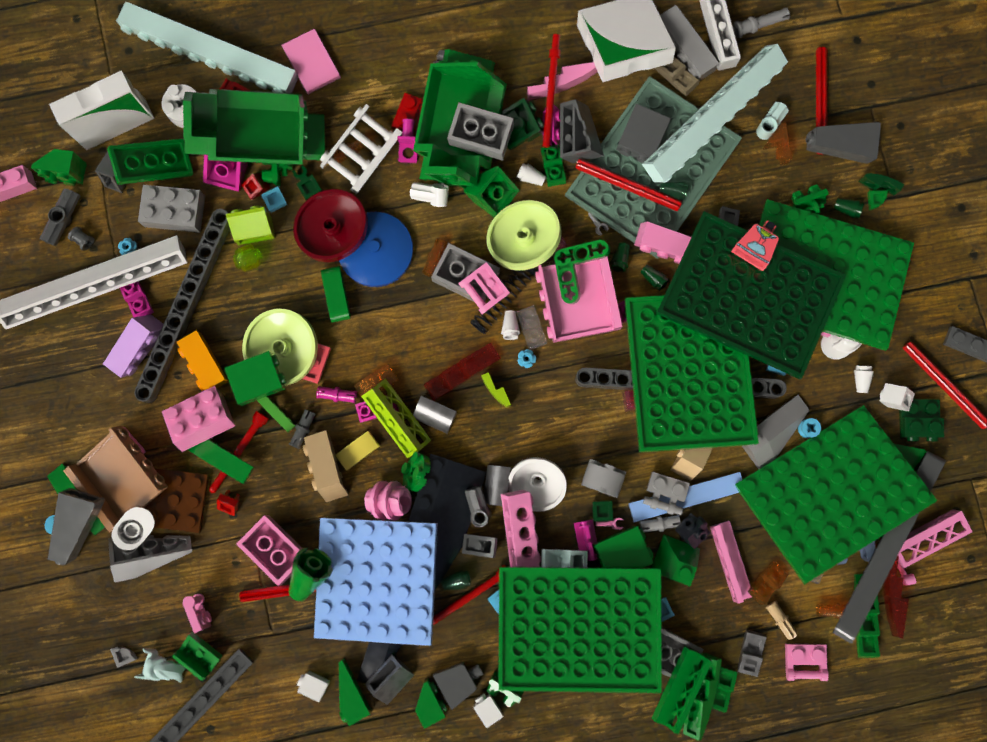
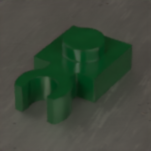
[292,165,322,200]

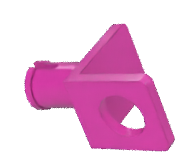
[397,119,417,163]

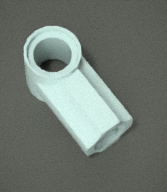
[756,102,789,140]

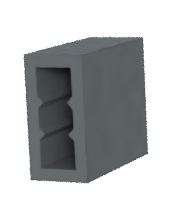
[616,104,671,163]

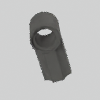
[465,486,492,527]

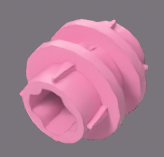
[364,481,412,521]

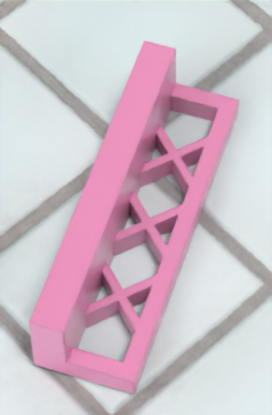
[897,509,972,568]
[710,521,754,604]

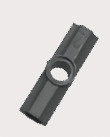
[39,188,81,246]

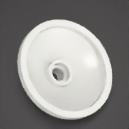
[508,458,567,511]

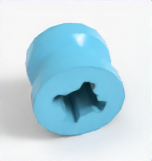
[798,418,821,438]

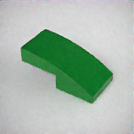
[712,667,738,713]

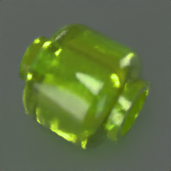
[232,244,263,272]

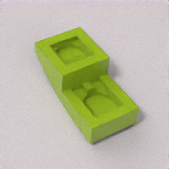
[481,372,511,408]

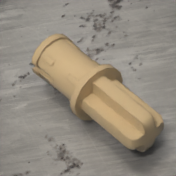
[766,601,798,640]

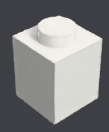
[880,383,915,412]
[297,671,330,702]
[473,693,503,728]

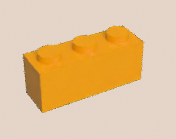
[177,330,229,391]

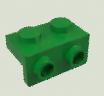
[172,631,223,681]

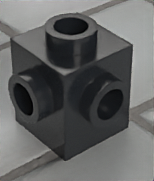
[675,513,711,549]

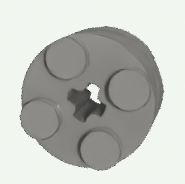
[581,459,626,498]

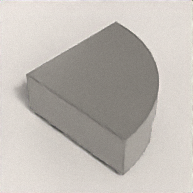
[110,647,138,668]

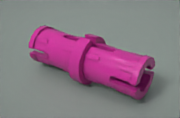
[316,386,357,403]

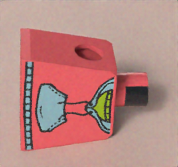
[731,221,779,271]

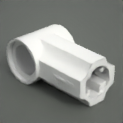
[410,182,449,207]

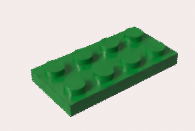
[107,139,194,185]

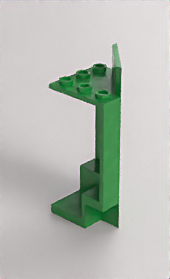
[413,49,507,190]
[183,89,325,165]

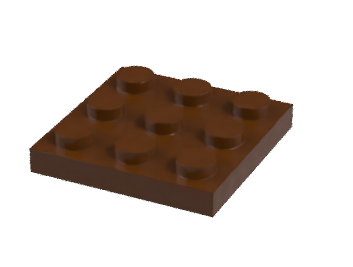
[145,468,209,533]

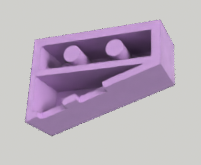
[103,315,164,378]

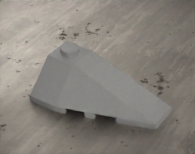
[742,395,809,469]
[108,535,192,583]

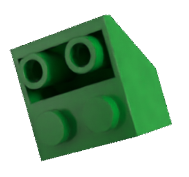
[31,149,87,186]

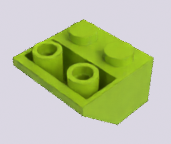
[226,206,275,245]

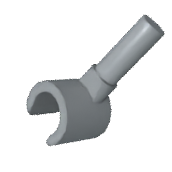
[588,213,608,235]

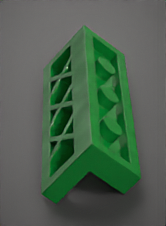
[651,646,712,735]

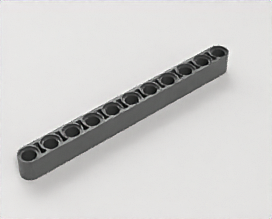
[134,209,230,403]
[575,368,787,399]
[833,451,946,644]

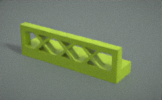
[361,378,431,458]

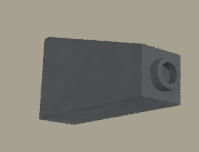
[806,122,881,164]
[48,488,105,565]

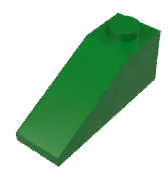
[339,658,372,726]

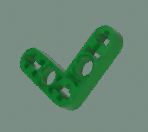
[554,240,610,304]

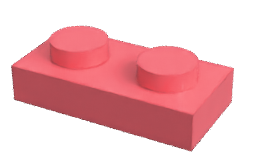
[302,344,331,384]

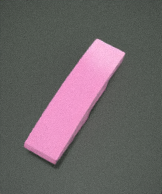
[527,62,598,100]

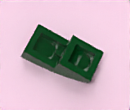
[859,173,904,196]

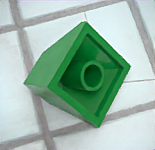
[463,166,520,217]
[651,534,700,587]

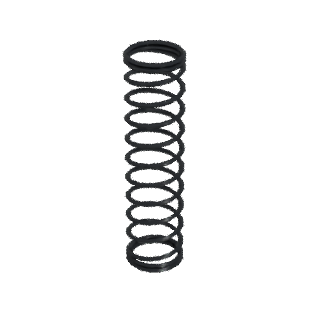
[470,268,536,334]

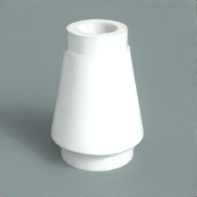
[517,163,546,186]
[501,310,520,340]
[854,365,874,393]

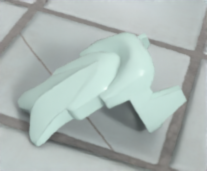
[134,648,186,682]

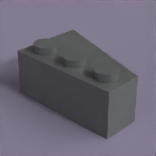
[560,99,604,163]

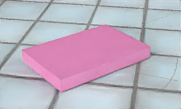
[282,29,341,94]

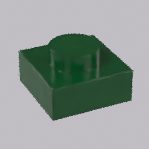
[592,501,613,521]

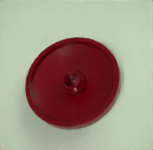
[293,189,368,262]

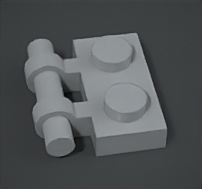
[643,472,690,515]

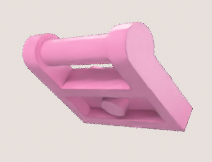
[459,262,510,314]
[183,594,212,633]
[785,644,828,681]

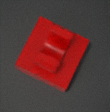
[217,490,240,516]

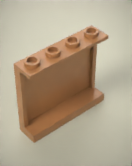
[64,425,168,533]

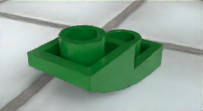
[541,145,566,187]

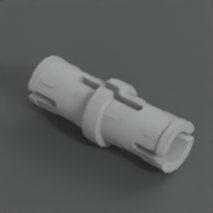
[640,515,680,532]

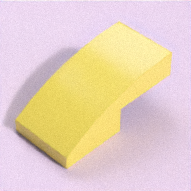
[335,431,380,471]

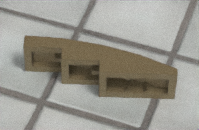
[655,57,699,96]

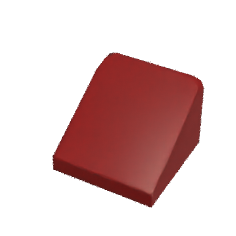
[241,173,270,200]

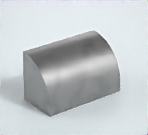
[413,396,457,434]
[484,465,511,506]
[365,655,414,705]

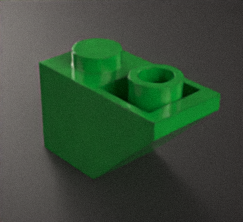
[415,679,448,729]

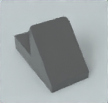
[462,534,498,558]

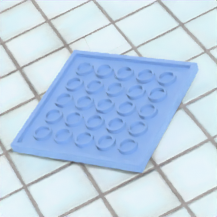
[314,518,437,646]

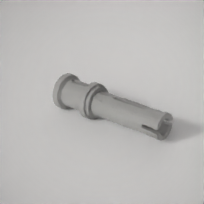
[733,8,790,38]

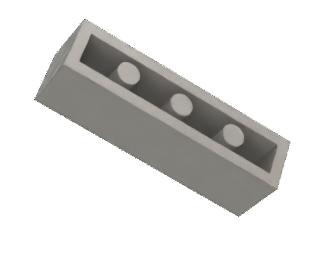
[660,5,719,81]

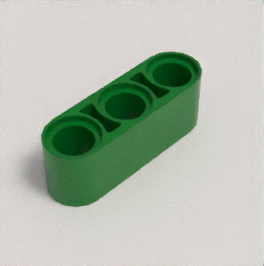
[321,266,351,323]

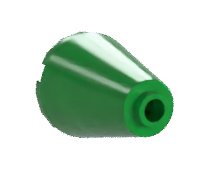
[289,548,333,601]

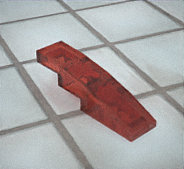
[424,343,501,401]
[883,556,909,639]

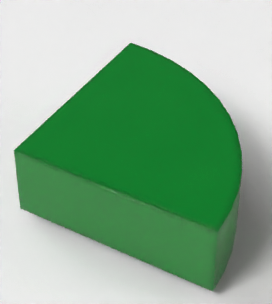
[867,190,888,210]

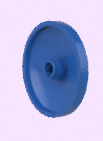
[339,212,413,287]

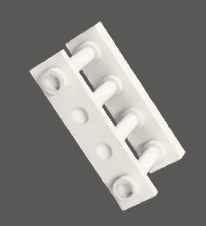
[320,104,403,194]

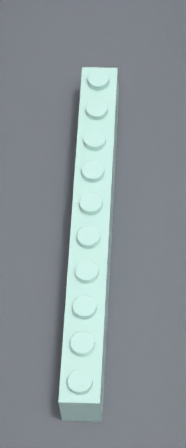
[116,2,298,94]
[642,44,788,183]

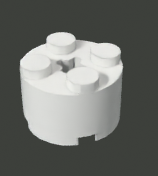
[162,84,196,128]

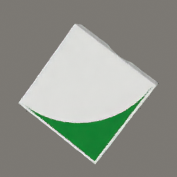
[577,0,676,82]
[49,71,155,150]

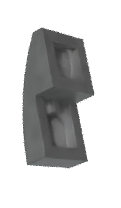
[738,630,767,677]

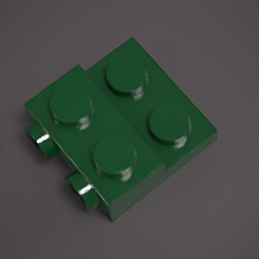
[501,98,544,150]
[899,399,944,442]

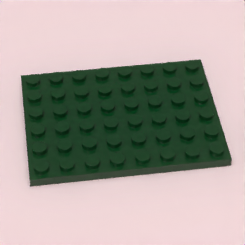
[656,211,846,380]

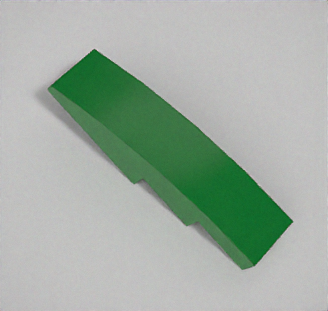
[188,439,255,484]
[854,574,880,658]
[683,653,722,741]

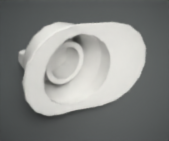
[821,334,862,359]
[112,507,154,550]

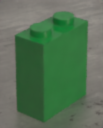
[225,351,287,406]
[592,526,653,568]

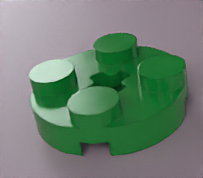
[401,452,431,492]

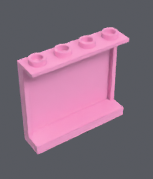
[535,253,622,343]

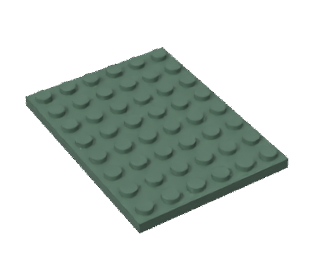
[565,76,742,259]

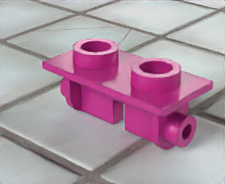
[543,105,560,146]
[574,520,597,561]

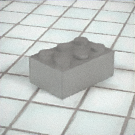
[447,103,514,161]
[138,185,205,233]
[431,243,500,302]

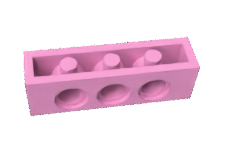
[501,490,541,567]

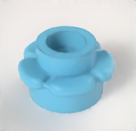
[118,238,137,255]
[518,349,536,368]

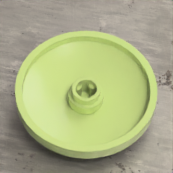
[486,200,562,270]
[242,309,318,386]

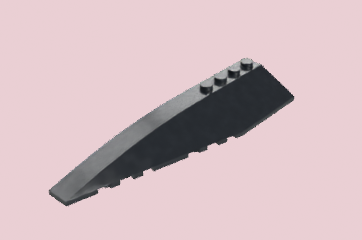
[357,454,486,683]

